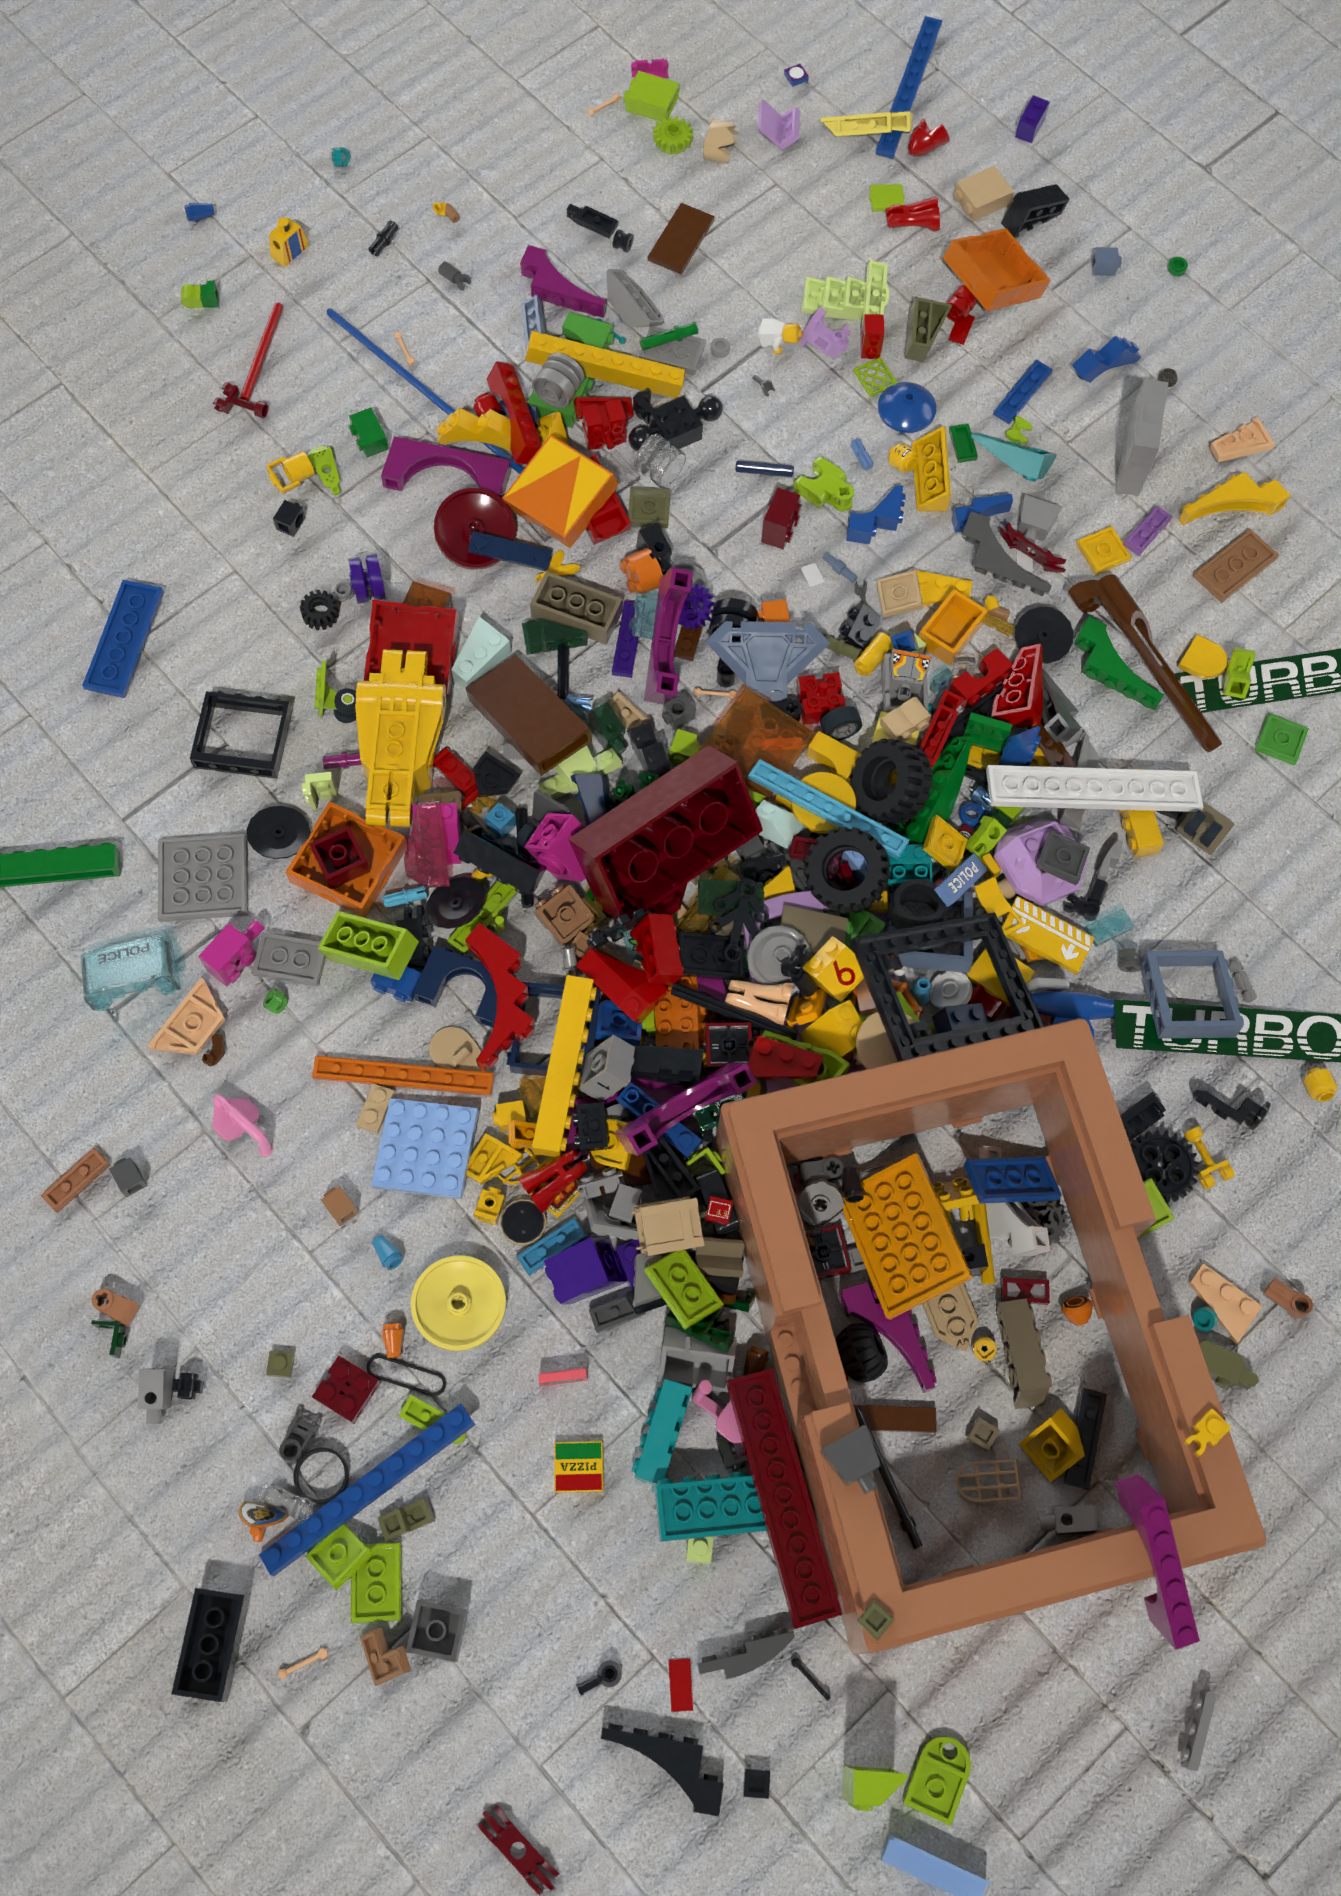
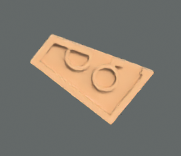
[1210,417,1274,462]
[1189,1263,1262,1345]

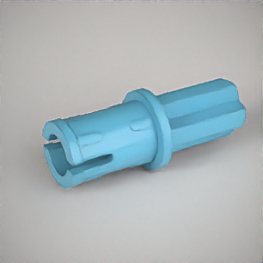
[383,885,427,908]

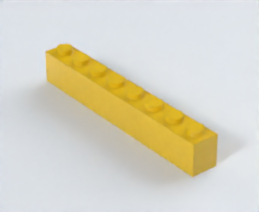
[525,331,685,399]
[532,975,597,1157]

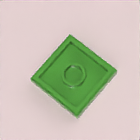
[1255,713,1309,766]

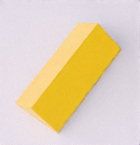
[912,426,951,511]

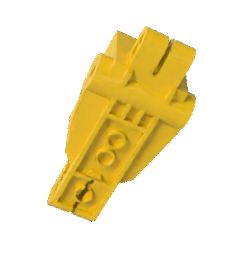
[355,649,446,827]

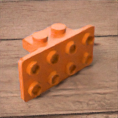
[655,976,708,1049]

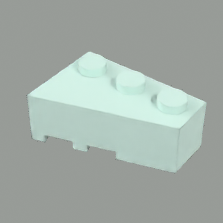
[451,616,511,691]

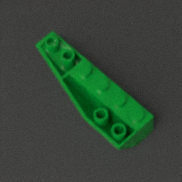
[890,736,972,845]

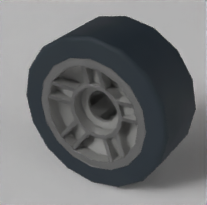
[820,706,863,741]

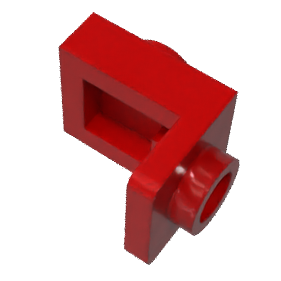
[968,984,1005,1022]

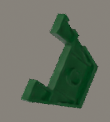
[666,1292,755,1353]

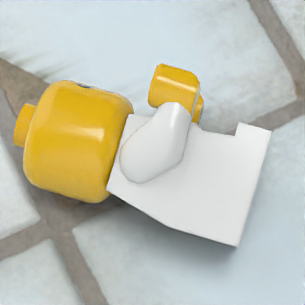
[758,318,803,354]

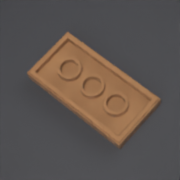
[1193,529,1279,603]

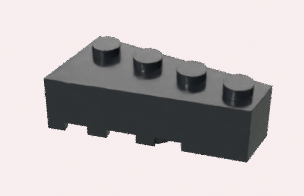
[453,824,546,895]

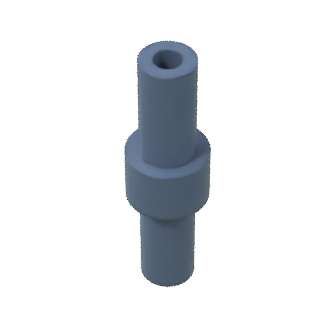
[822,552,858,583]

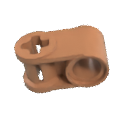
[91,1289,141,1327]

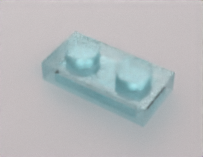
[1085,908,1135,947]

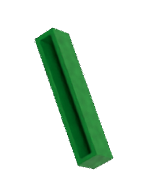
[0,843,120,887]

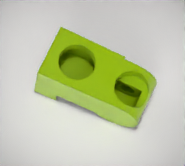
[965,816,1007,859]

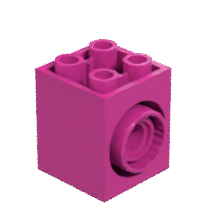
[524,813,585,882]

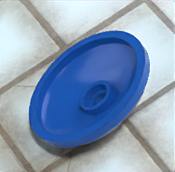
[878,382,936,433]

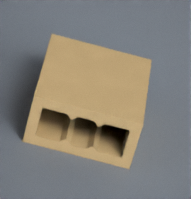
[954,166,1014,221]

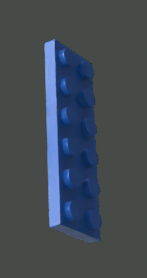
[82,580,164,698]

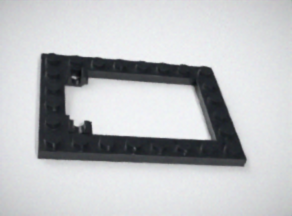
[850,912,1044,1062]

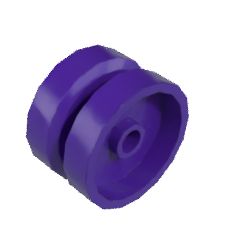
[348,553,386,604]

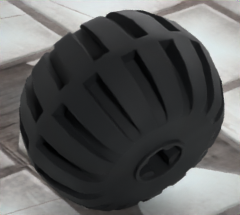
[836,1323,888,1382]

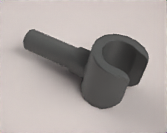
[752,375,775,396]
[854,580,867,605]

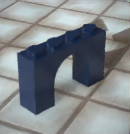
[413,946,517,1028]

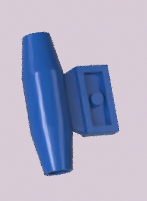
[1030,991,1115,1039]

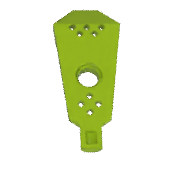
[307,446,340,496]

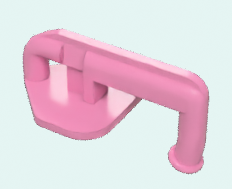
[212,1094,273,1157]
[692,1380,742,1443]

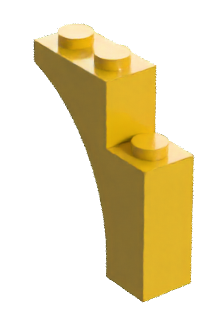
[437,408,511,451]

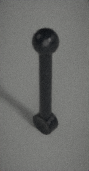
[791,1657,831,1702]

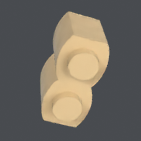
[880,697,931,742]

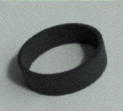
[293,1447,349,1504]

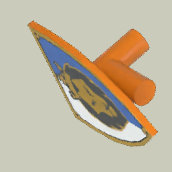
[238,1501,291,1542]

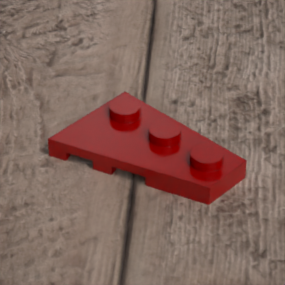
[748,1036,824,1080]

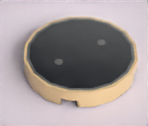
[500,1199,546,1246]

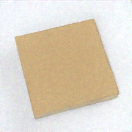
[876,570,924,618]

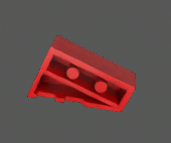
[629,913,683,985]

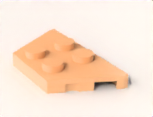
[147,978,225,1055]

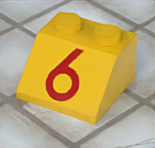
[803,936,864,1003]

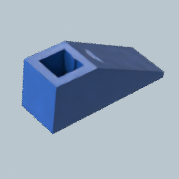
[998,726,1041,766]

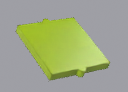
[869,184,905,212]

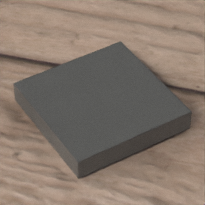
[1036,830,1090,885]

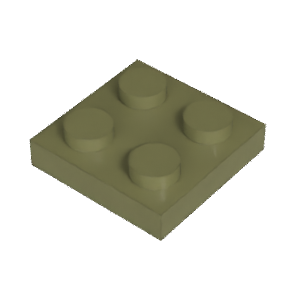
[628,487,670,528]

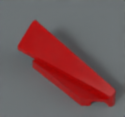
[917,689,964,768]

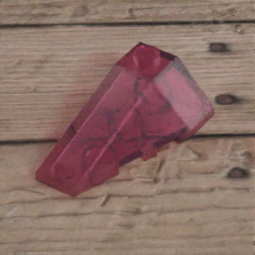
[404,801,450,888]

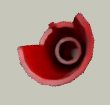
[909,119,950,156]

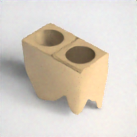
[703,118,739,163]

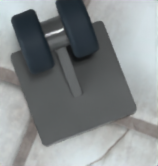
[516,789,571,848]

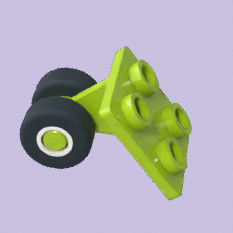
[314,660,356,723]

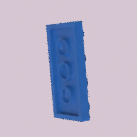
[964,1157,1062,1204]

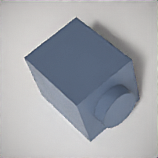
[1091,247,1122,276]

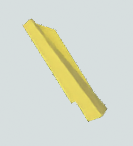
[820,111,913,137]

